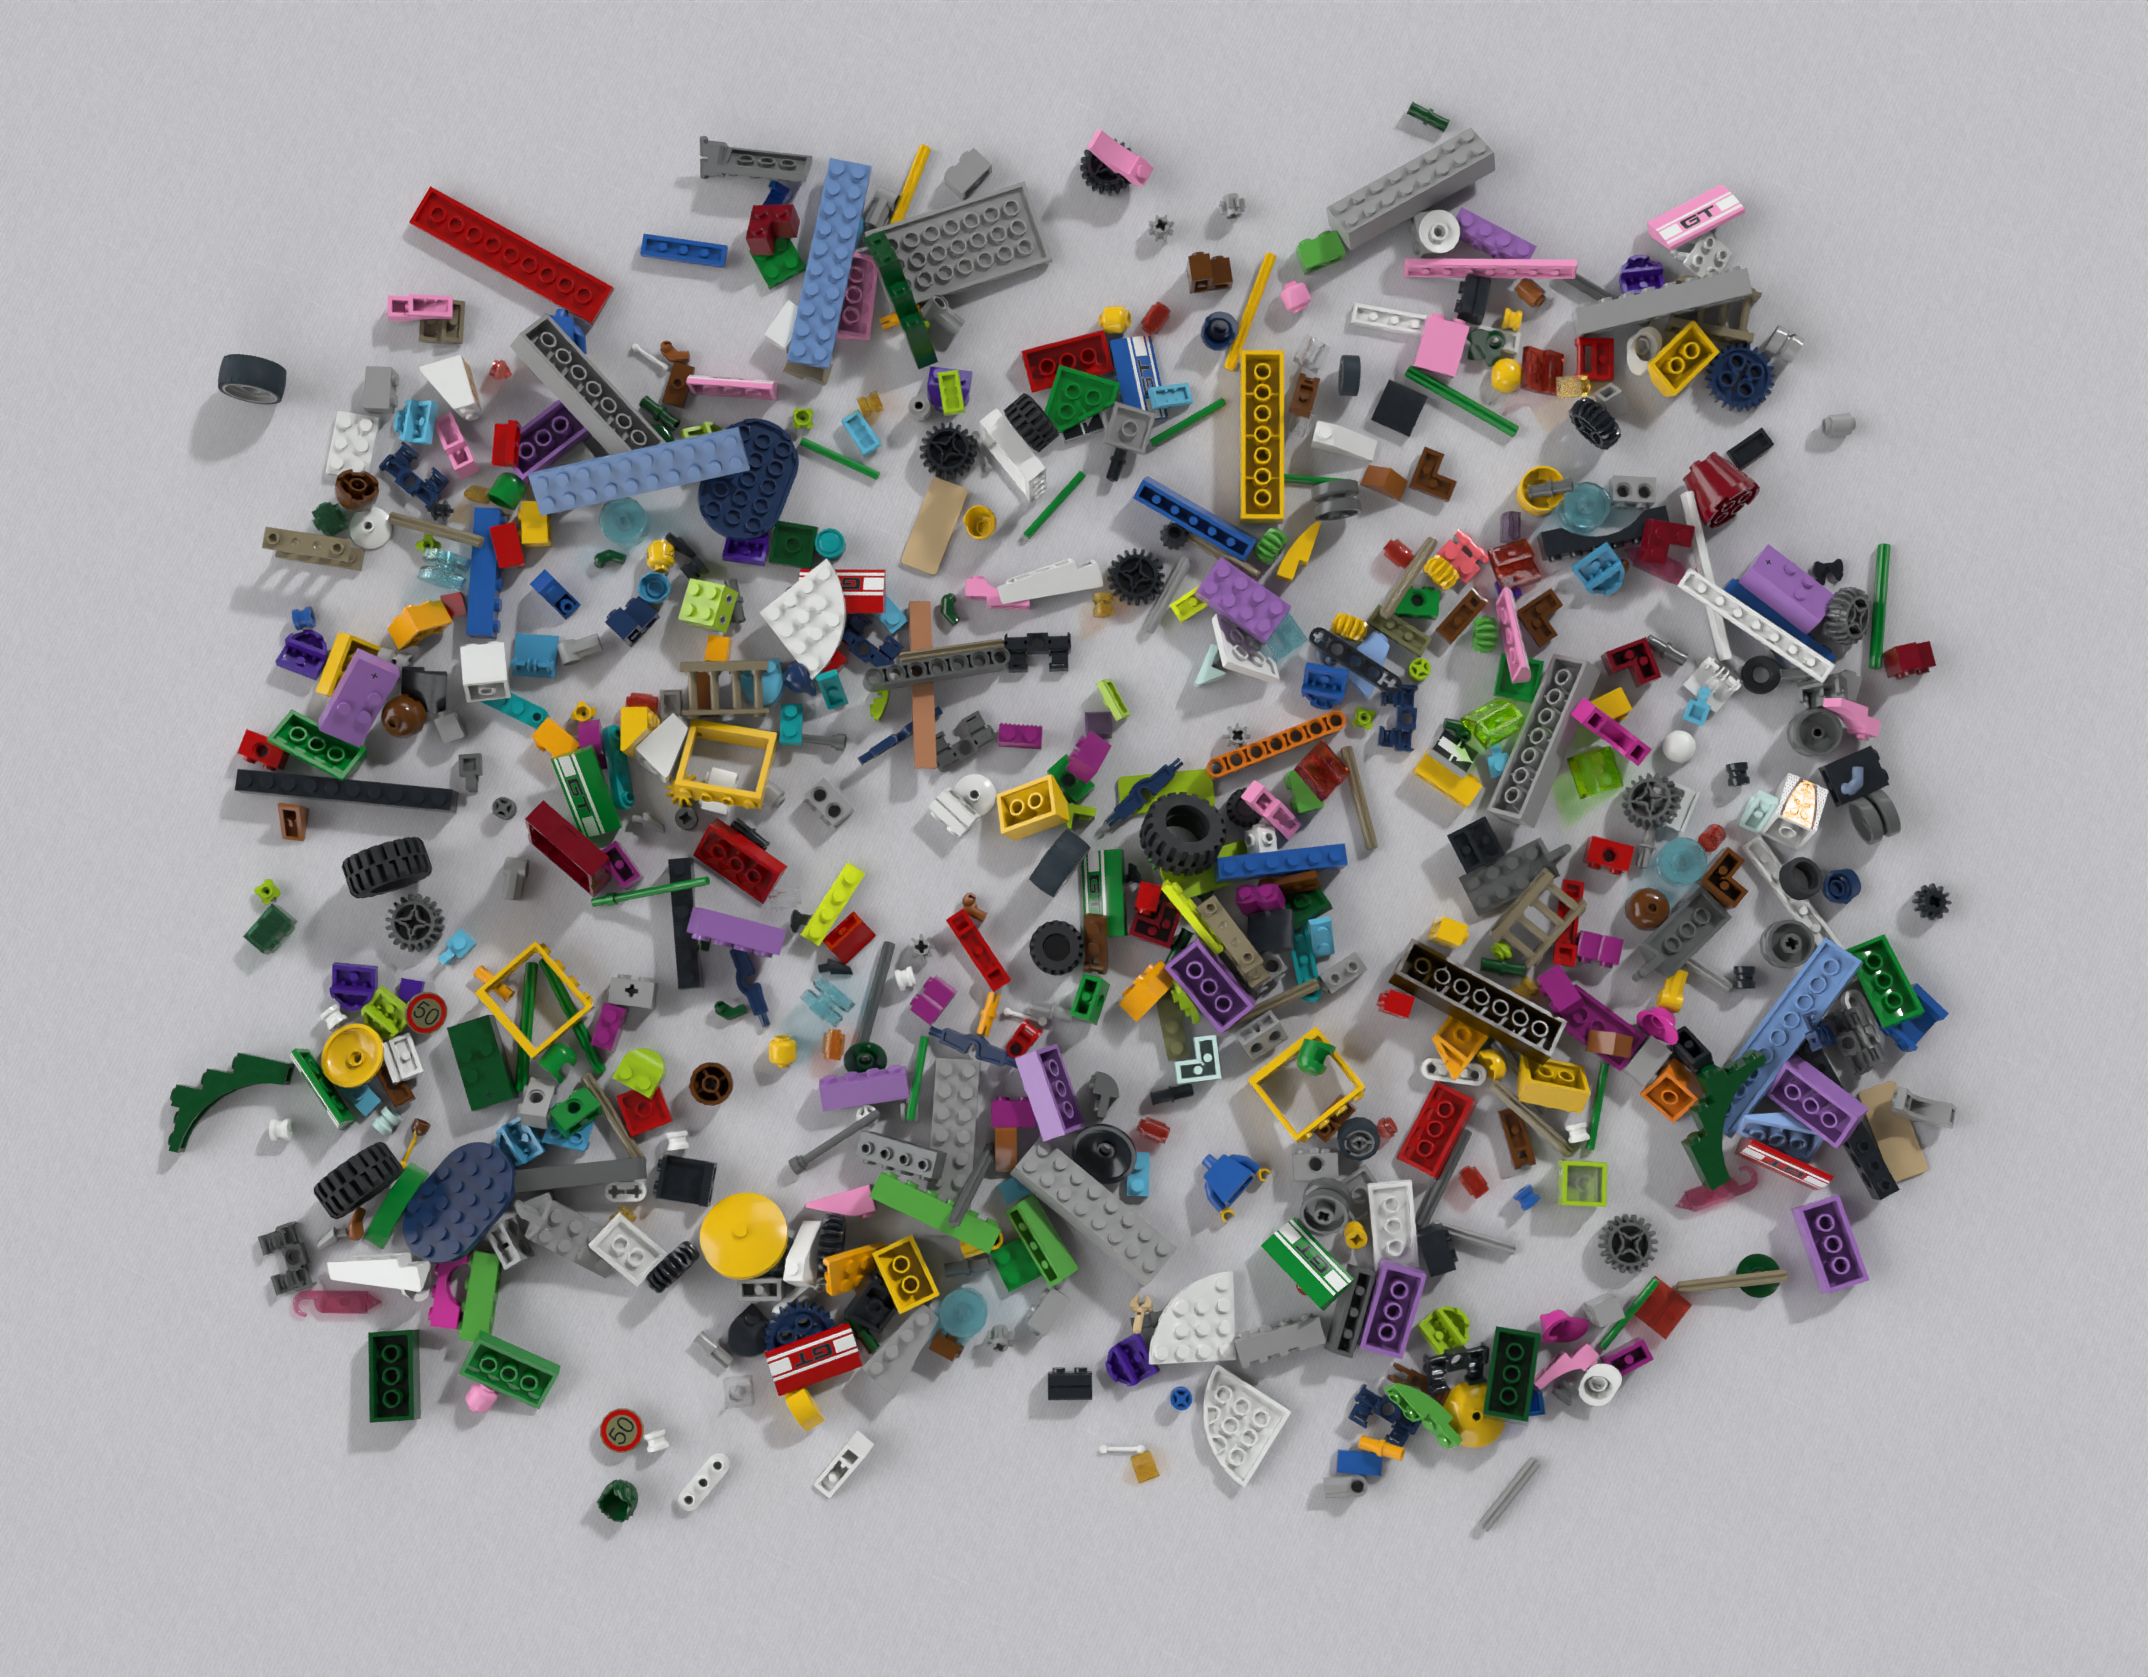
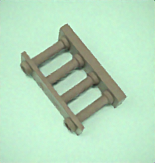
[1664,275,1762,347]
[262,527,365,571]
[680,660,770,719]
[1488,867,1588,969]
[1196,895,1271,990]

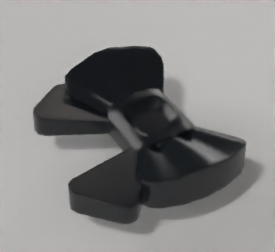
[1813,559,1844,586]
[1125,863,1142,886]
[790,910,813,933]

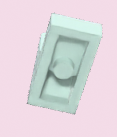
[1194,643,1227,687]
[1739,790,1779,834]

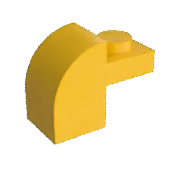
[785,1387,825,1432]

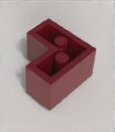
[746,204,800,255]
[1637,518,1695,566]
[1600,637,1662,688]
[1882,641,1936,680]
[1128,900,1181,950]

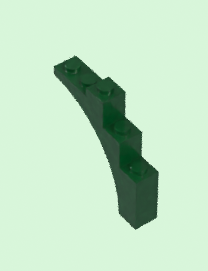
[864,230,938,369]
[1681,1050,1767,1191]
[168,1053,295,1153]

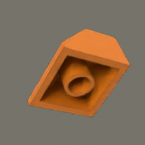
[1640,1058,1704,1123]

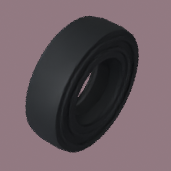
[1741,655,1781,694]

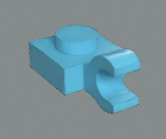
[1682,685,1711,726]
[1486,739,1509,778]
[438,928,477,966]

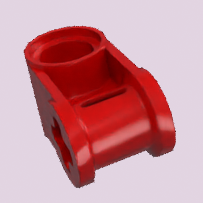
[1006,1018,1043,1058]

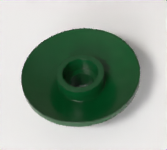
[844,1042,887,1073]
[1736,1253,1780,1298]

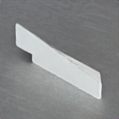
[997,558,1104,604]
[327,1253,431,1292]

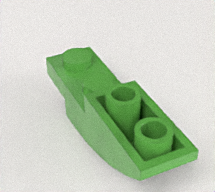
[1384,1383,1463,1449]

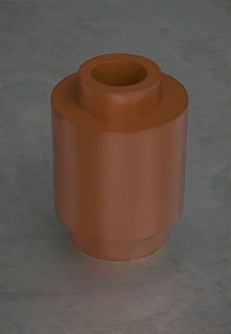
[1514,278,1546,308]

